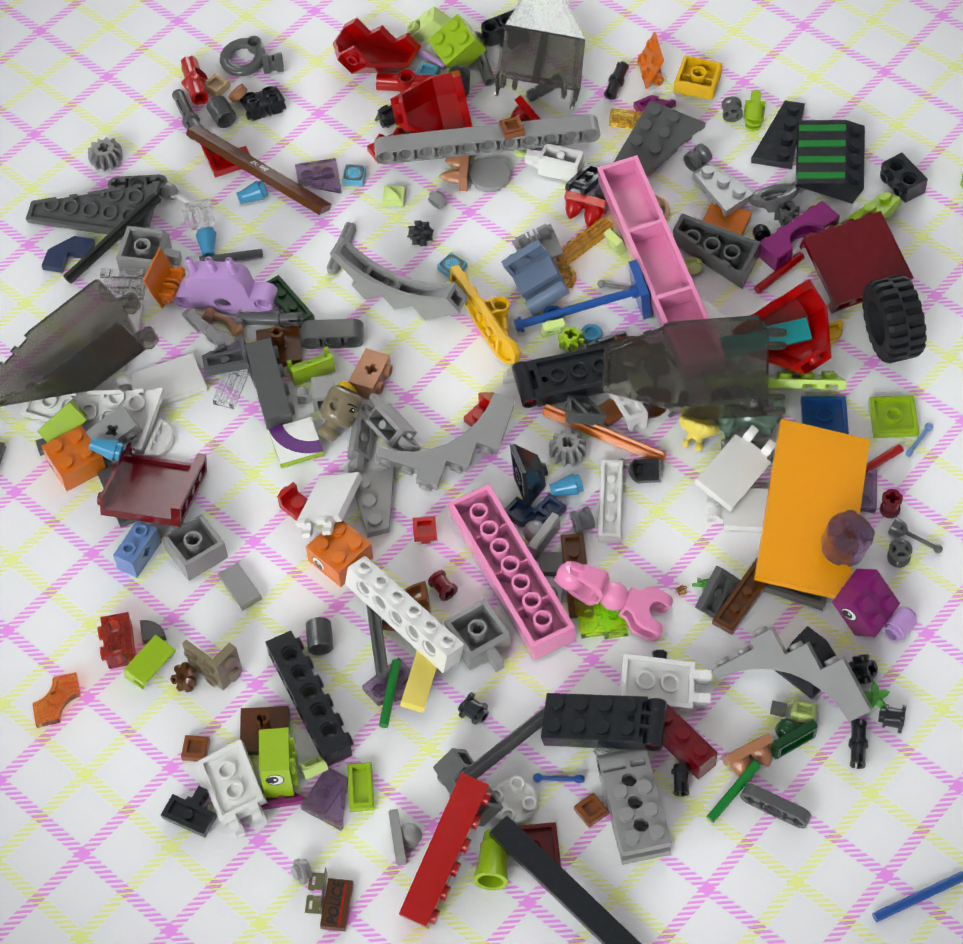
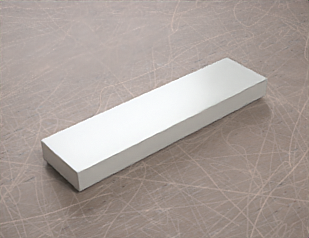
[598,460,623,542]

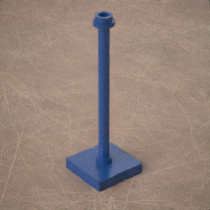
[513,259,652,333]

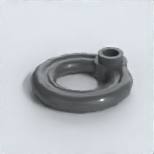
[219,36,266,77]
[749,183,799,213]

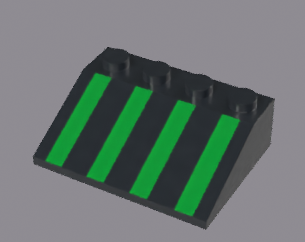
[795,120,865,204]

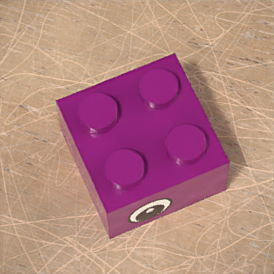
[832,568,900,637]

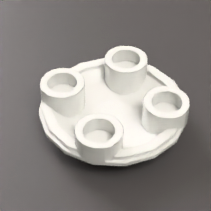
[492,776,538,824]

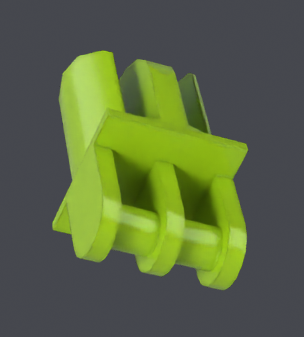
[744,90,766,132]

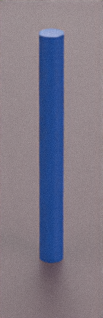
[872,871,963,922]

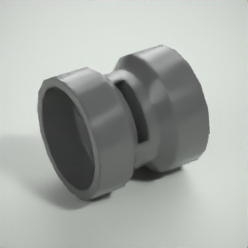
[262,52,284,74]
[683,143,712,172]

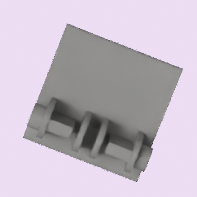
[512,223,564,259]

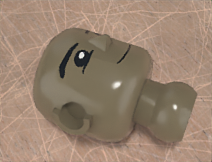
[318,385,362,441]

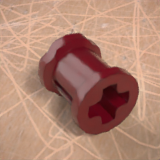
[879,489,903,518]
[428,570,458,601]

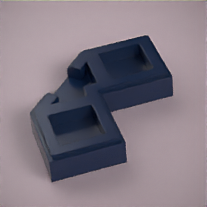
[41,236,95,273]
[504,494,567,528]

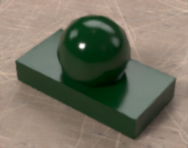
[771,718,818,759]

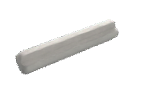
[327,222,356,275]

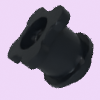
[458,692,489,725]
[878,704,907,734]

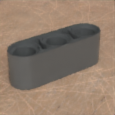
[301,319,364,349]

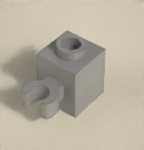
[296,375,334,412]

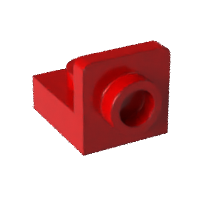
[277,482,308,521]

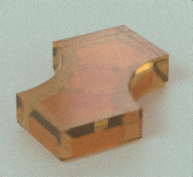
[32,672,81,728]

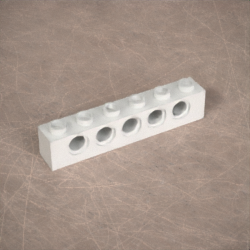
[345,556,464,673]

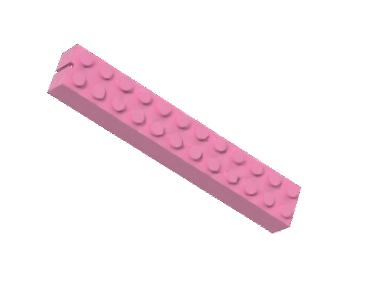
[597,155,726,382]

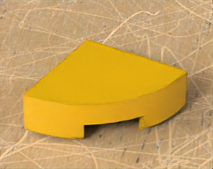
[829,320,843,345]

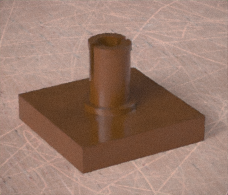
[256,326,303,367]
[240,706,290,756]

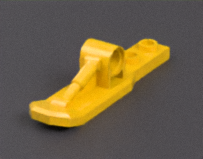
[449,265,521,365]

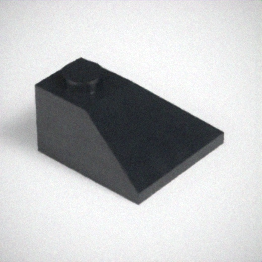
[510,444,548,507]
[775,626,836,699]

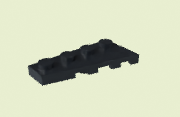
[751,100,805,169]

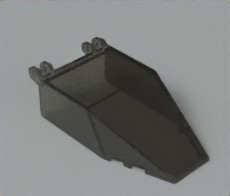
[494,0,585,110]
[0,279,159,407]
[603,315,787,420]

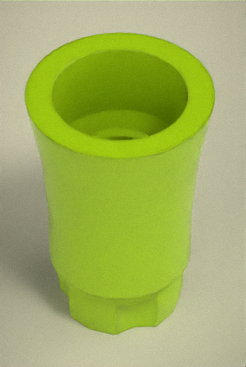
[473,829,508,890]

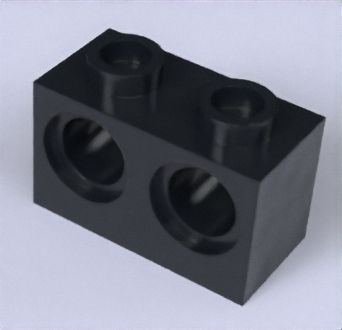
[880,152,928,203]

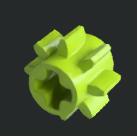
[558,326,584,352]

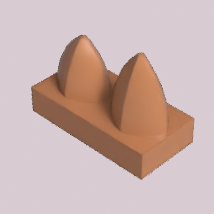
[439,155,471,191]
[721,733,773,782]

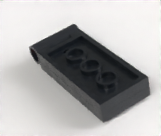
[511,342,628,408]
[541,693,667,751]

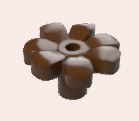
[170,662,196,693]

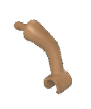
[202,307,244,337]

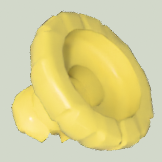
[679,414,720,451]

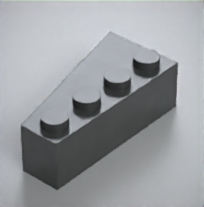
[673,213,760,289]

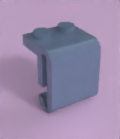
[501,239,570,315]

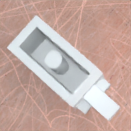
[525,144,584,181]

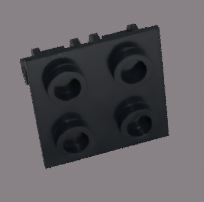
[239,86,286,121]

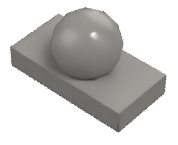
[523,512,560,560]
[388,809,422,866]

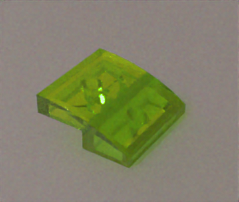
[573,596,628,640]

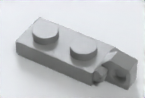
[347,414,375,473]

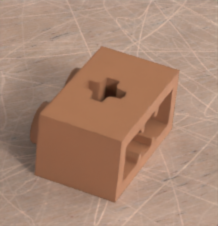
[348,348,393,400]

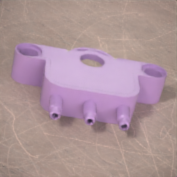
[174,256,278,315]

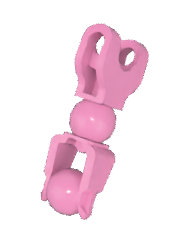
[554,561,673,641]

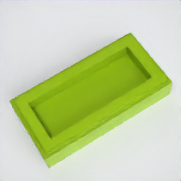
[347,762,375,812]

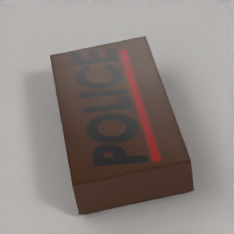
[320,878,354,932]

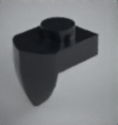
[628,458,661,484]

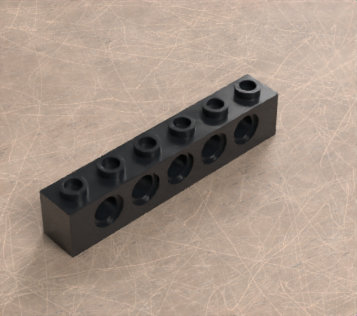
[265,630,354,767]

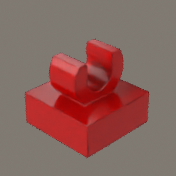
[412,516,437,544]

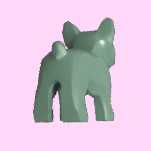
[713,387,784,439]

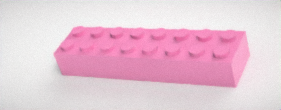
[448,484,576,661]

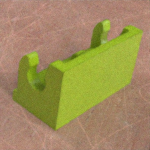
[286,346,336,386]
[37,399,87,443]
[124,634,176,689]

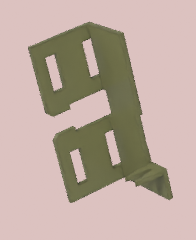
[305,867,328,914]

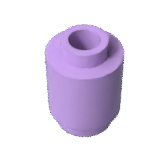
[883,607,917,642]

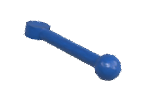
[533,773,585,783]

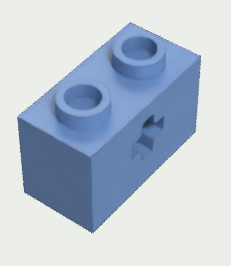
[113,521,161,578]

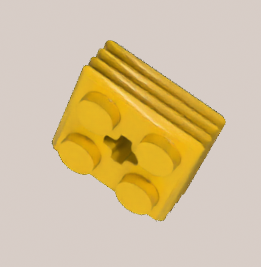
[674,55,723,100]

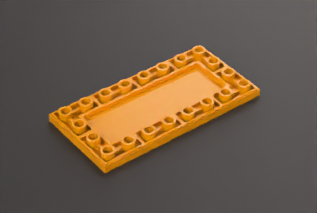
[754,419,870,599]

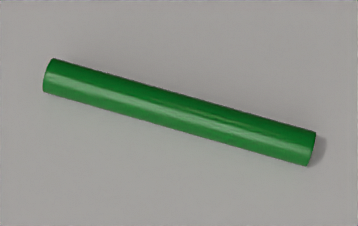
[379,659,401,728]
[706,760,761,823]

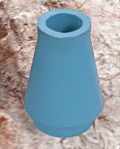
[236,180,269,204]
[196,226,217,256]
[89,437,125,461]
[549,473,584,497]

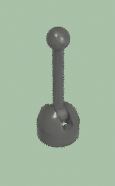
[888,517,943,554]

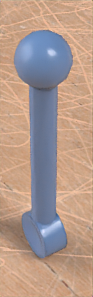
[905,423,933,457]

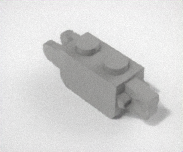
[361,393,421,452]

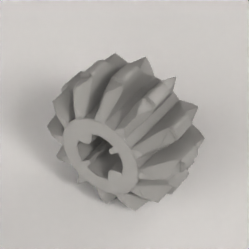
[87,136,123,172]
[549,429,587,467]

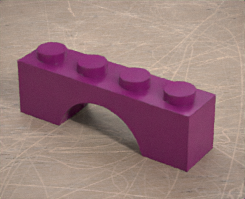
[759,201,840,271]

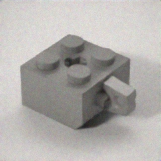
[116,226,182,277]
[162,514,228,581]
[444,599,511,672]

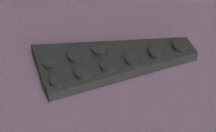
[595,100,706,200]
[26,181,162,237]

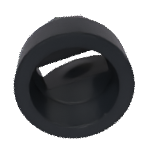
[752,224,771,242]

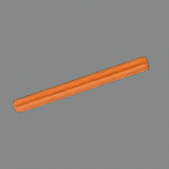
[542,404,666,462]

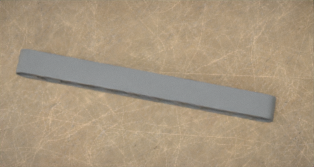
[374,114,601,165]

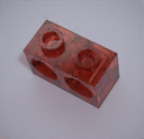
[97,612,136,669]

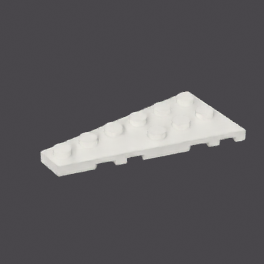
[21,388,166,452]

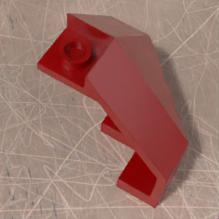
[333,17,421,74]
[390,70,473,133]
[731,279,832,374]

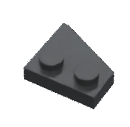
[202,334,249,377]

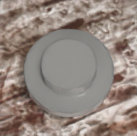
[427,190,448,209]
[291,858,312,884]

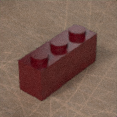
[662,704,718,780]

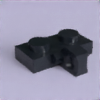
[161,786,217,838]

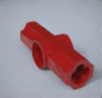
[180,55,209,106]
[376,69,435,93]

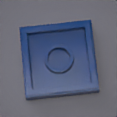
[800,396,849,434]

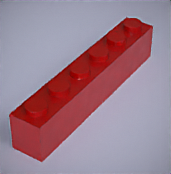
[399,773,492,929]

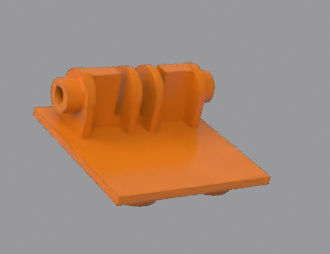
[637,32,664,89]
[143,248,186,308]

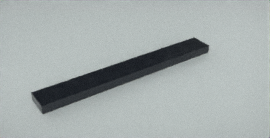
[489,816,641,944]

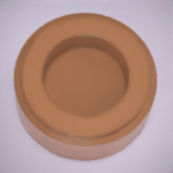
[228,84,247,103]

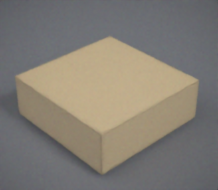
[205,74,231,97]

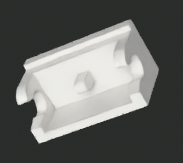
[608,380,648,432]

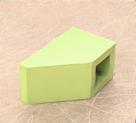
[407,6,452,42]

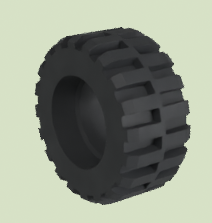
[862,275,927,363]

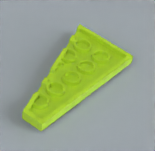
[705,370,846,390]

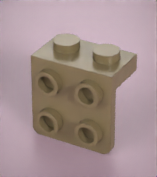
[182,640,243,691]

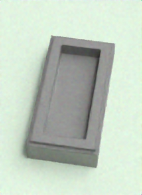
[218,562,262,611]

